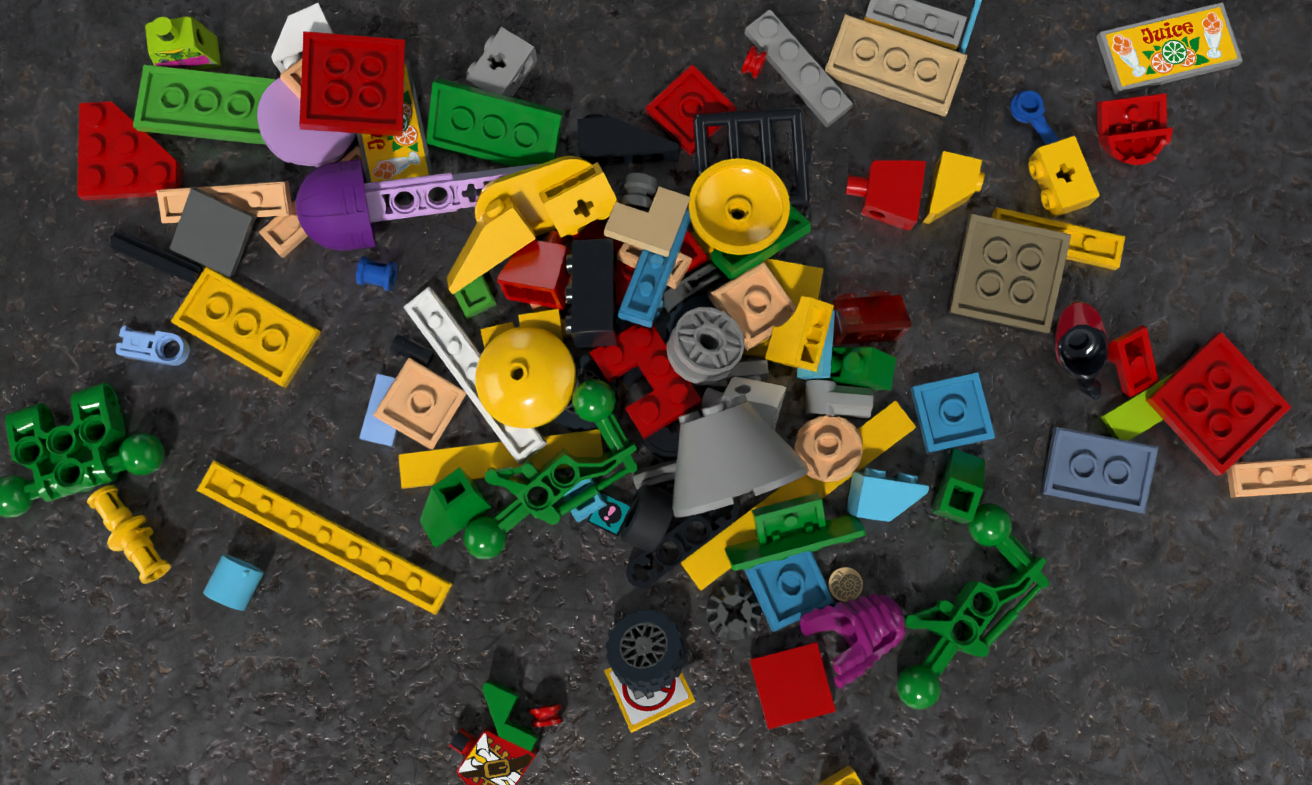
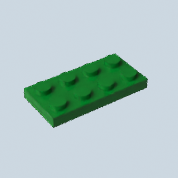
[426,78,564,167]

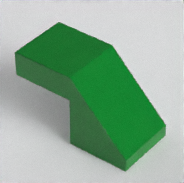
[482,679,540,752]

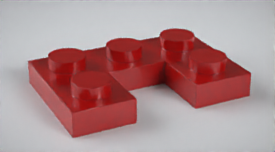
[590,324,702,439]

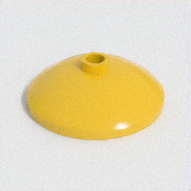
[689,158,790,255]
[475,326,576,429]

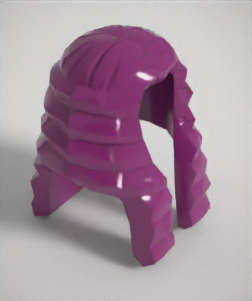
[800,593,905,689]

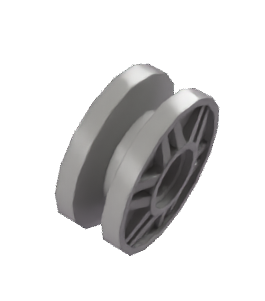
[666,307,745,385]

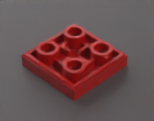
[749,642,836,729]

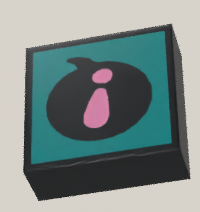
[587,491,632,537]

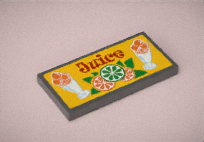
[356,60,433,183]

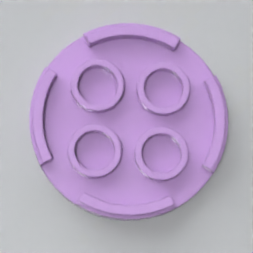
[257,77,357,168]

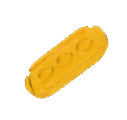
[474,156,593,237]

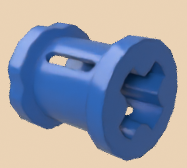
[356,256,398,291]

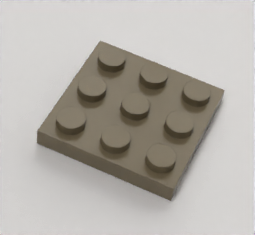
[948,214,1071,334]

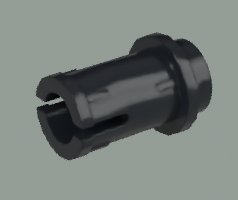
[390,333,436,368]

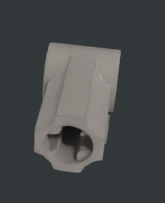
[804,380,873,418]

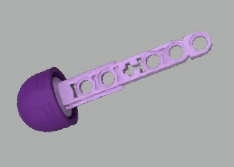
[296,159,539,251]

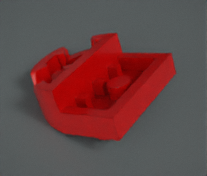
[1097,93,1173,165]

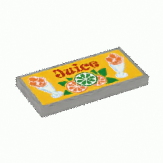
[1096,2,1243,96]

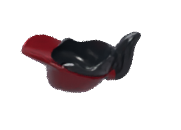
[1055,301,1108,400]

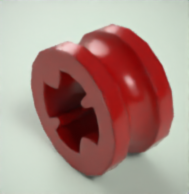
[741,46,768,79]
[530,704,563,727]

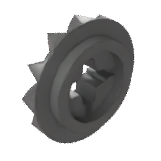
[706,585,762,640]

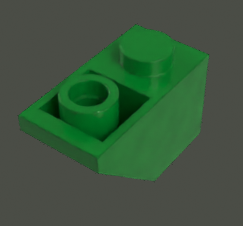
[813,347,896,391]
[931,448,986,524]
[420,467,492,548]

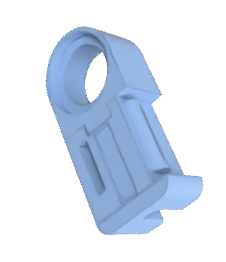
[116,326,190,366]

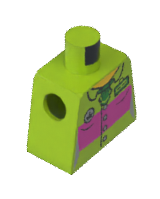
[145,16,221,71]

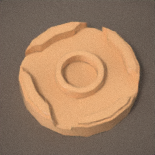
[794,415,863,482]

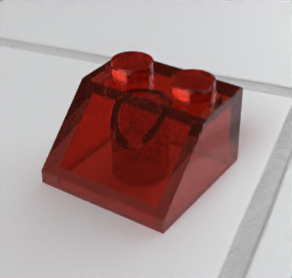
[831,291,911,345]

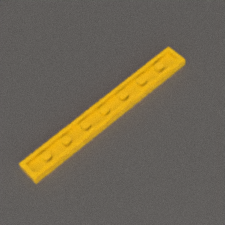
[680,401,916,591]
[197,460,453,615]

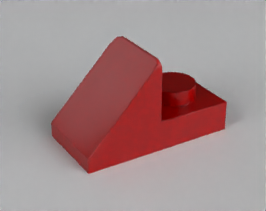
[1107,325,1159,397]

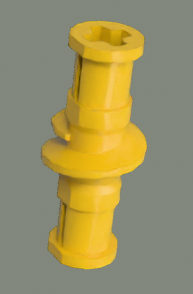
[87,485,171,584]

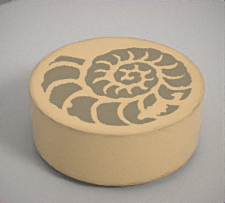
[827,567,863,602]

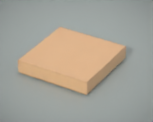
[708,261,797,352]
[373,358,467,450]

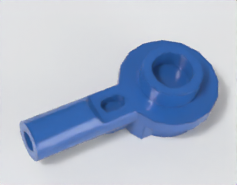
[1010,91,1060,145]

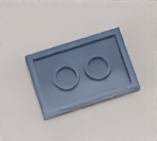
[1040,427,1159,514]

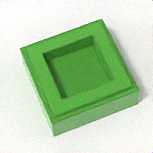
[454,275,497,319]

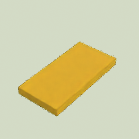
[170,266,321,389]

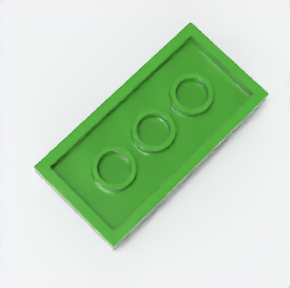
[133,65,275,145]

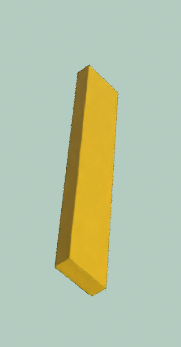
[398,429,603,489]

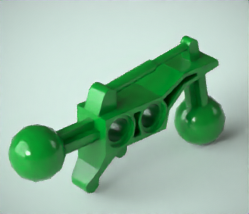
[463,379,637,559]
[897,503,1049,710]

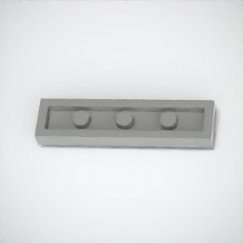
[744,9,853,128]

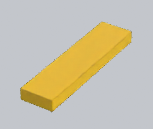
[991,207,1125,270]

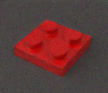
[645,64,738,157]

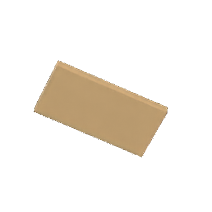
[825,14,968,117]

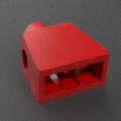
[845,160,926,231]
[497,231,572,310]

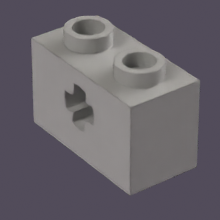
[466,27,537,97]

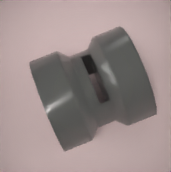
[621,173,658,213]

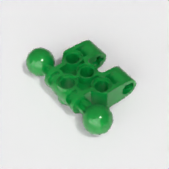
[0,382,165,518]

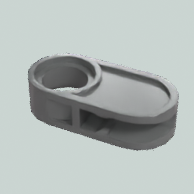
[662,263,723,314]

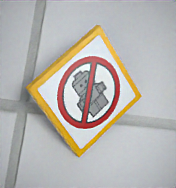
[604,667,696,733]

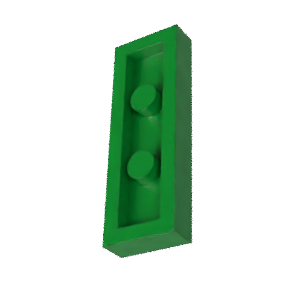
[711,204,811,280]

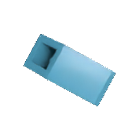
[846,467,929,522]

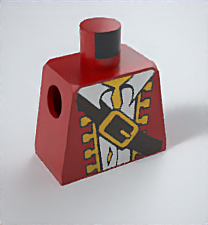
[449,726,539,785]

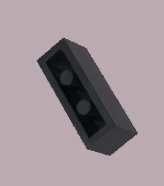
[565,238,617,348]

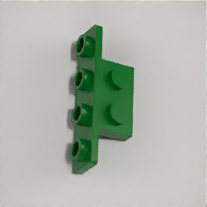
[725,492,866,571]

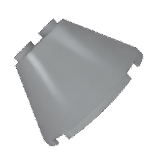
[672,395,809,517]

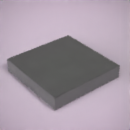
[169,187,257,277]

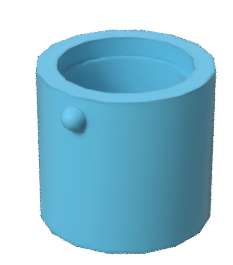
[203,554,264,611]

